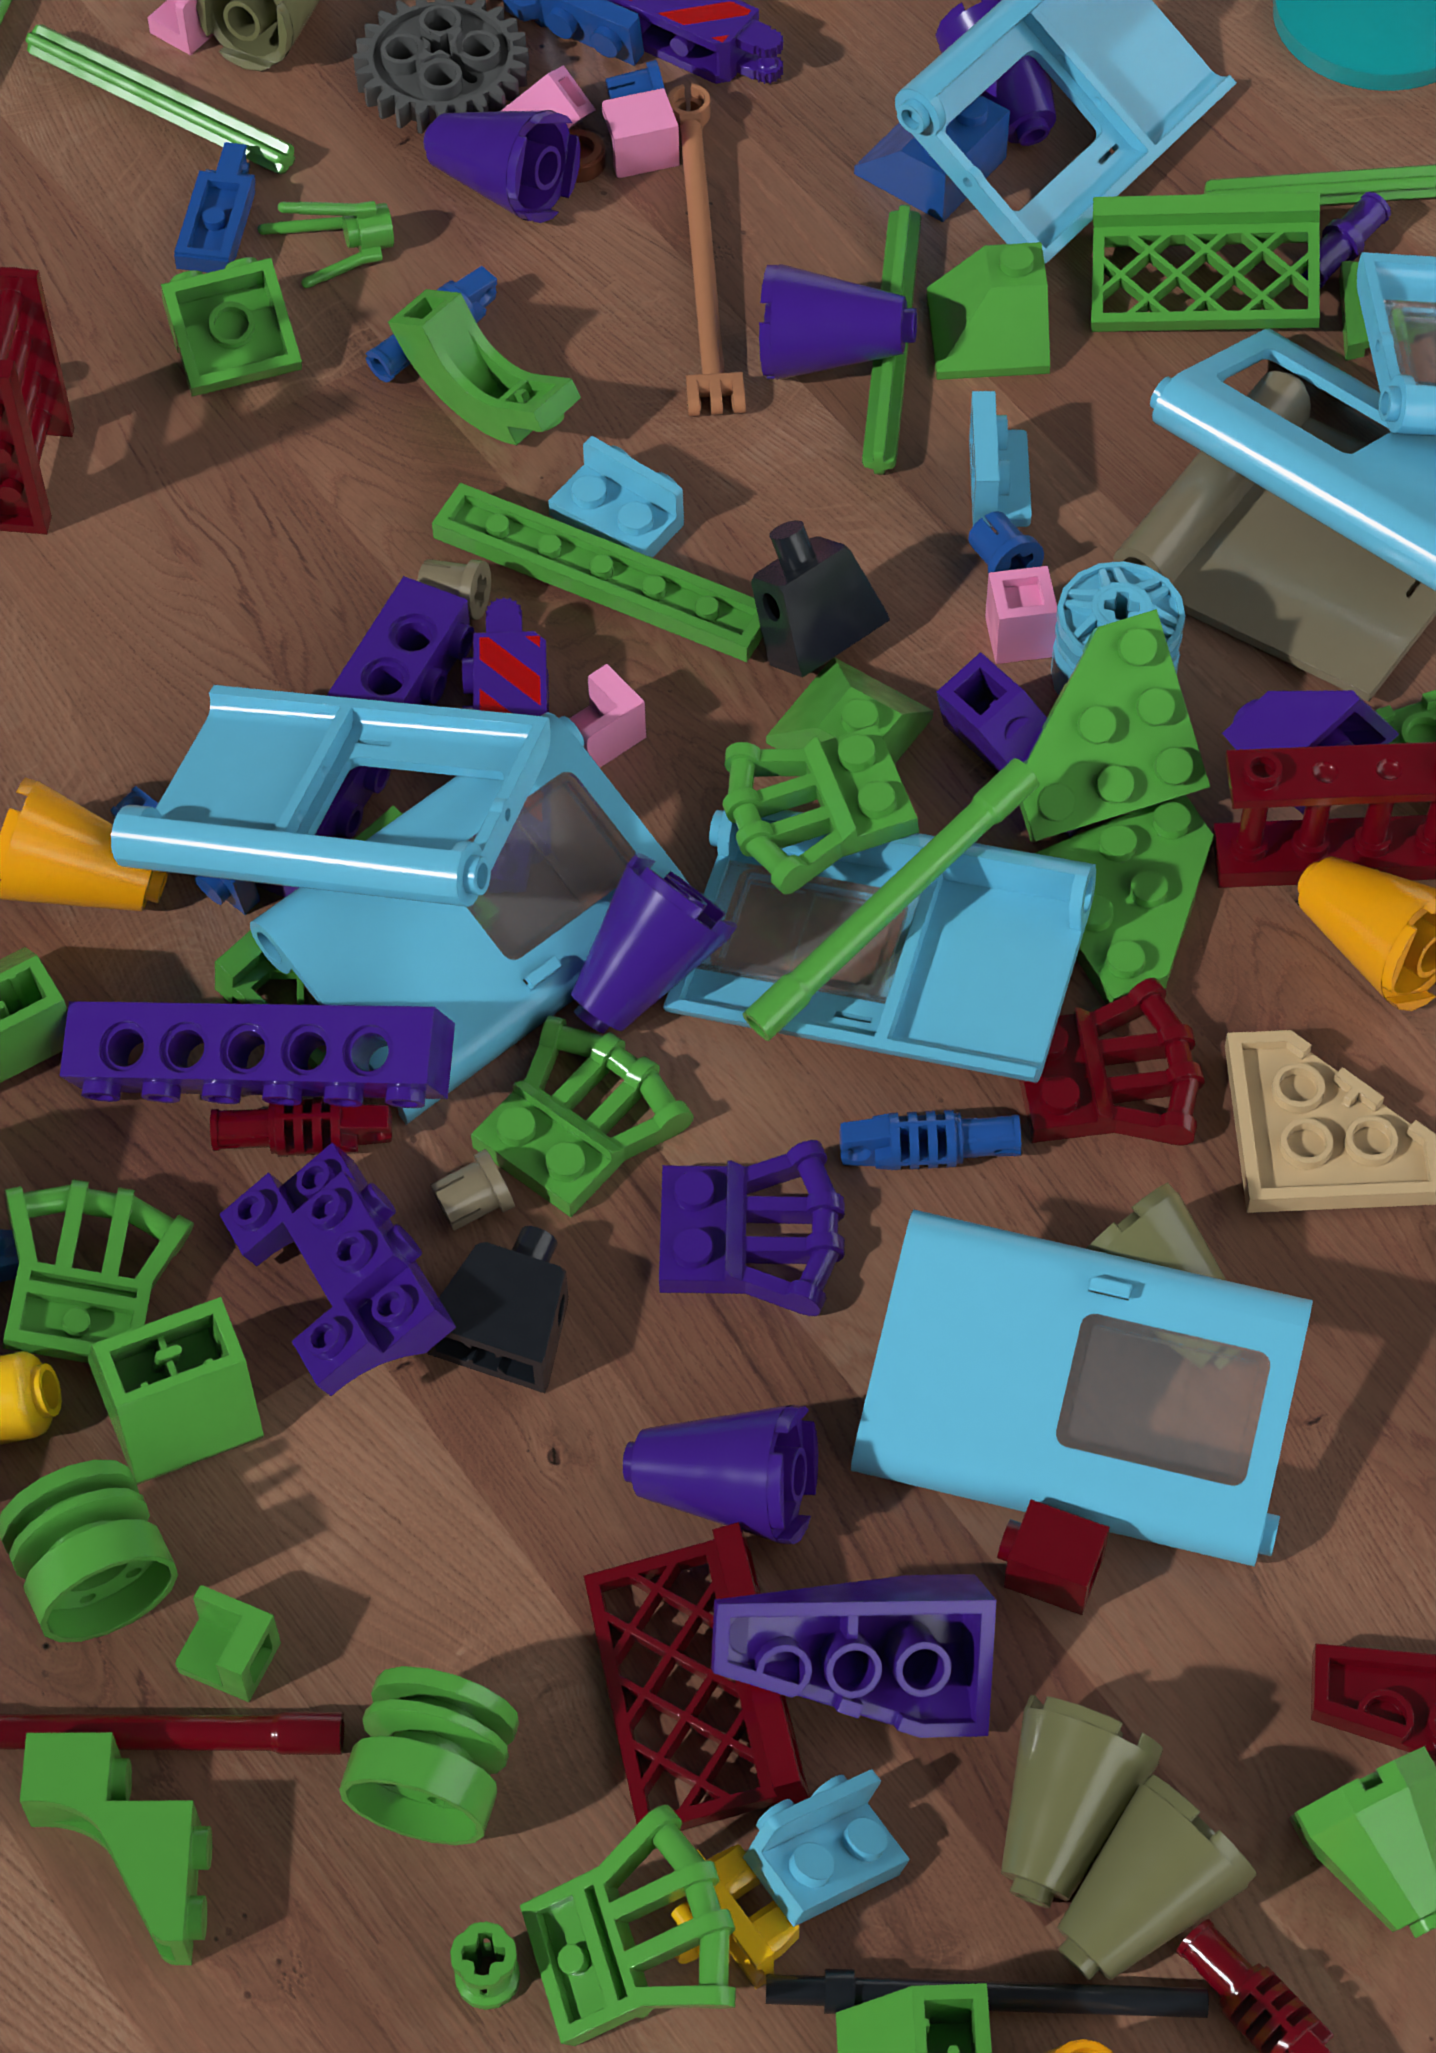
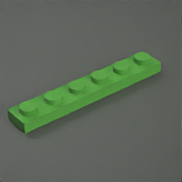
[432,483,763,662]

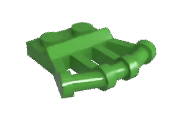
[722,724,919,895]
[471,1015,694,1217]
[3,1179,194,1363]
[520,1805,736,2046]

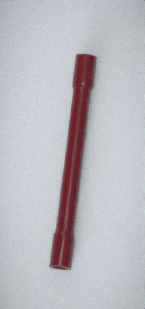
[0,1712,345,1755]

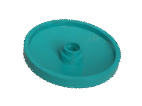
[1273,0,1436,91]

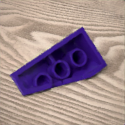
[711,1574,997,1738]

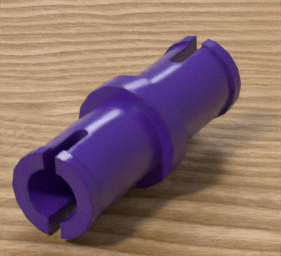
[1299,192,1391,288]

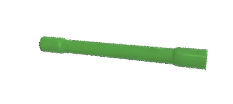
[743,758,1040,1041]

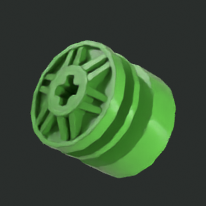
[0,1460,178,1642]
[339,1666,519,1845]

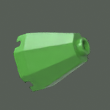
[1289,1746,1436,1938]

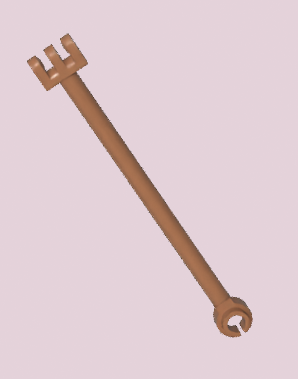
[668,83,746,416]

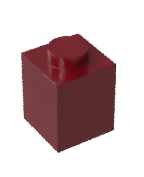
[997,1499,1110,1615]

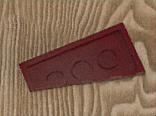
[1311,1643,1436,1761]

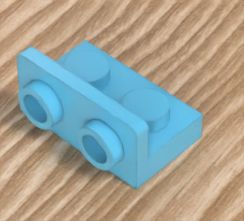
[969,391,1032,527]
[548,436,684,558]
[743,1769,910,1927]

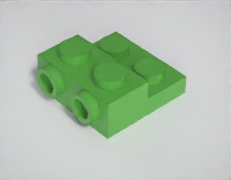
[161,257,302,397]

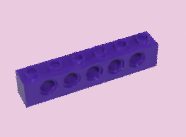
[255,576,475,897]
[60,1001,455,1108]

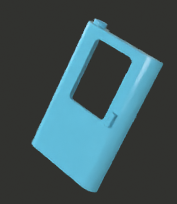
[895,0,1237,264]
[1150,328,1436,591]
[111,685,551,907]

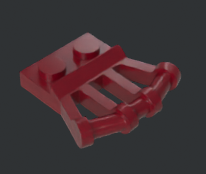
[1019,978,1205,1146]

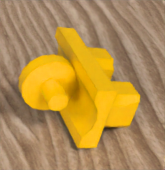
[671,1844,800,1990]

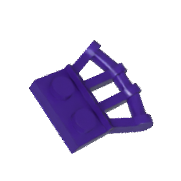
[659,1140,845,1316]

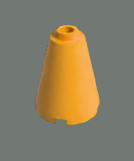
[0,777,169,912]
[1298,857,1436,1011]

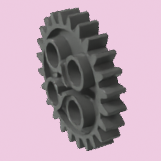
[353,0,530,134]

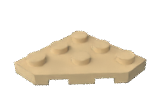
[1225,1030,1436,1213]

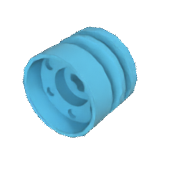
[1051,561,1186,695]

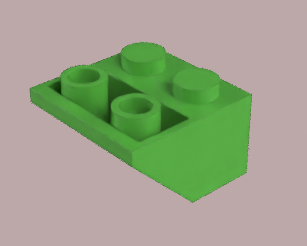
[0,947,68,1083]
[88,1297,264,1485]
[836,1983,992,2053]

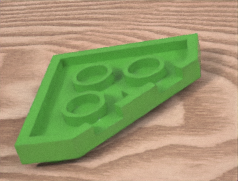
[1020,609,1210,842]
[1035,795,1214,1005]

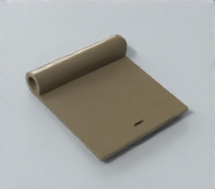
[1113,371,1436,702]

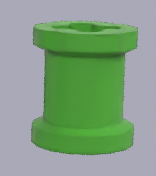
[450,1921,520,2010]

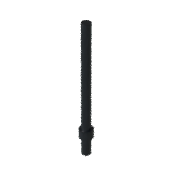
[765,1968,1209,2018]

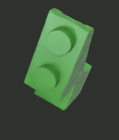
[20,1732,212,1965]

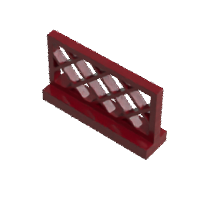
[584,1522,810,1830]

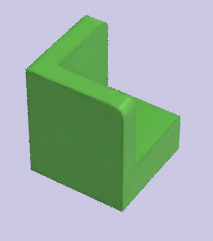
[175,1585,281,1702]

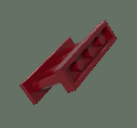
[0,267,75,535]
[1213,742,1436,888]

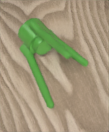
[257,201,394,288]

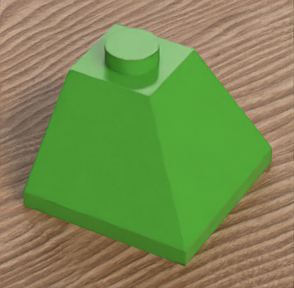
[926,242,1050,380]
[766,657,934,765]

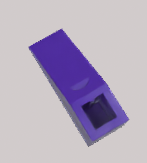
[936,652,1082,838]

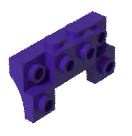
[219,1142,456,1396]

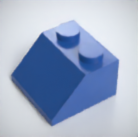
[854,95,1010,222]

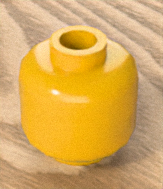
[0,1351,62,1445]

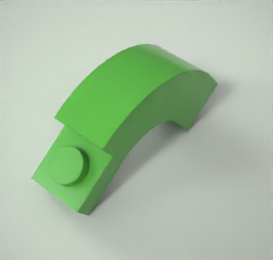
[388,289,581,445]

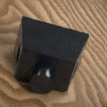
[751,520,890,678]
[427,1226,569,1394]

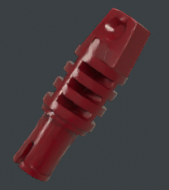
[210,1097,392,1157]
[1176,1919,1334,2053]

